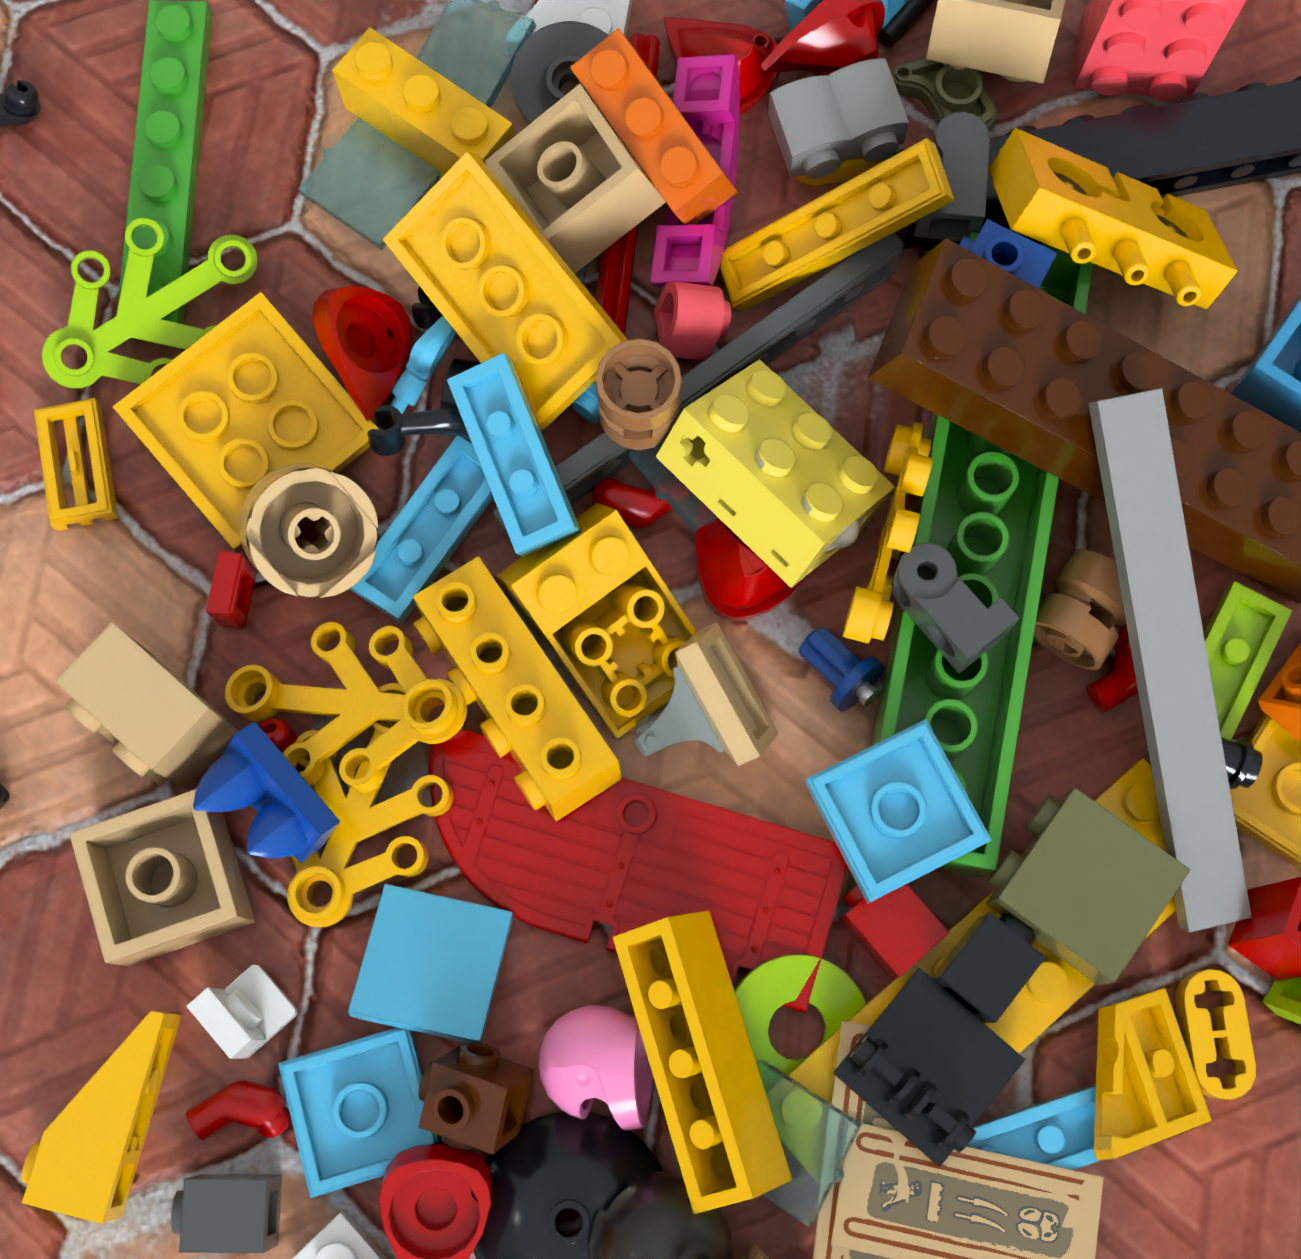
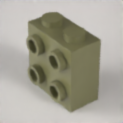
[985,788,1191,985]

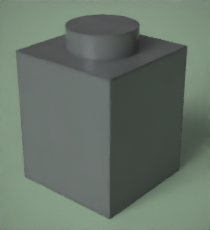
[171,1174,282,1253]

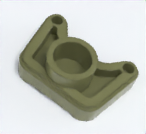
[891,58,997,132]

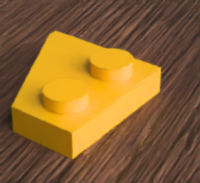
[1093,988,1212,1161]

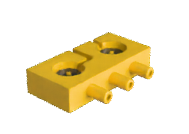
[988,128,1238,310]

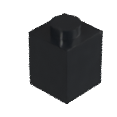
[931,912,1046,1023]

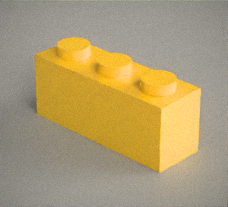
[332,27,515,176]

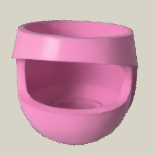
[538,1004,654,1130]

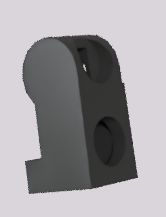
[914,112,990,241]
[892,543,1019,673]

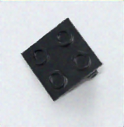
[832,968,1026,1167]

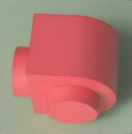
[654,281,731,361]

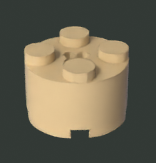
[238,463,378,598]

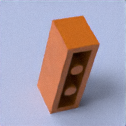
[570,28,738,225]

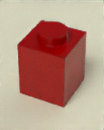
[1228,877,1301,981]
[838,884,950,980]

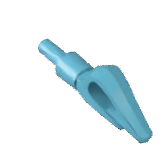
[377,316,456,430]

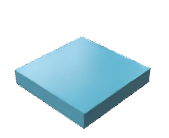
[804,719,991,904]
[348,884,513,1043]
[278,1027,441,1198]

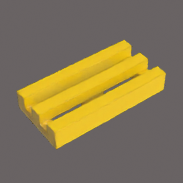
[34,398,119,531]

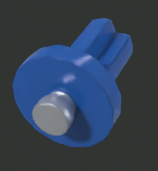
[798,627,885,712]

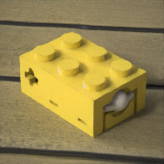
[656,359,895,588]

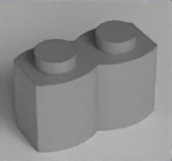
[768,58,909,179]

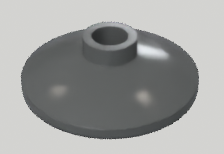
[510,21,609,123]

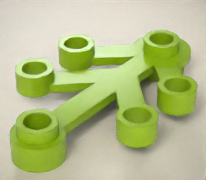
[42,218,257,389]

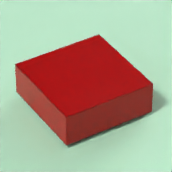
[206,550,257,630]

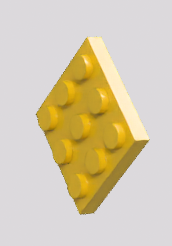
[112,292,379,553]

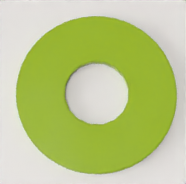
[734,954,866,1094]

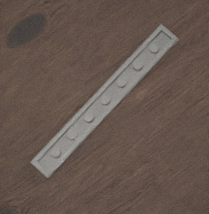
[1088,388,1252,933]

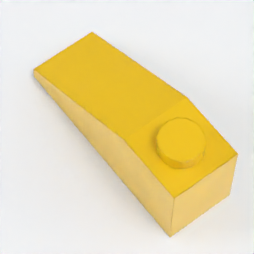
[22,1011,182,1224]

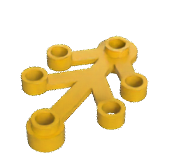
[842,422,933,644]
[225,622,467,792]
[287,683,454,928]

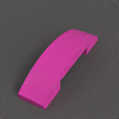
[650,54,740,287]

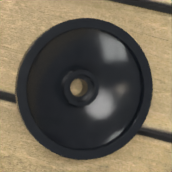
[473,1111,673,1259]

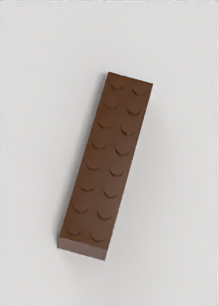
[868,238,1301,604]

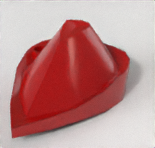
[760,0,885,72]
[664,17,780,115]
[312,286,412,421]
[696,499,800,620]
[379,1143,493,1259]

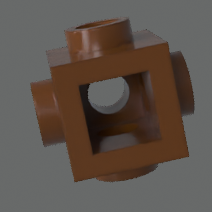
[418,1042,534,1154]

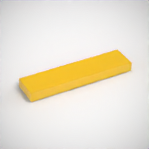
[720,138,955,312]

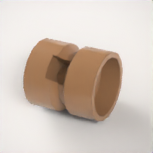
[596,339,682,450]
[1033,549,1127,671]

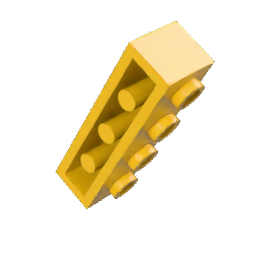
[413,556,622,822]
[613,910,792,1214]

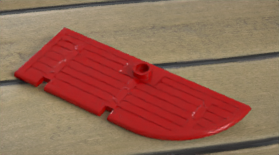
[429,729,848,1013]

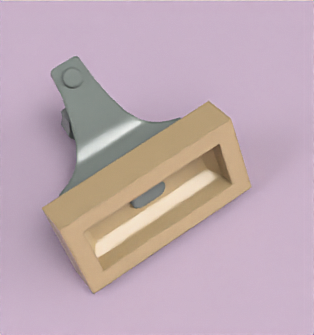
[634,622,778,766]

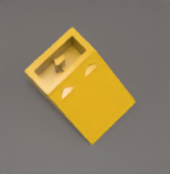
[495,503,697,739]

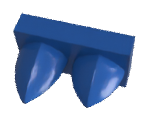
[193,721,340,863]

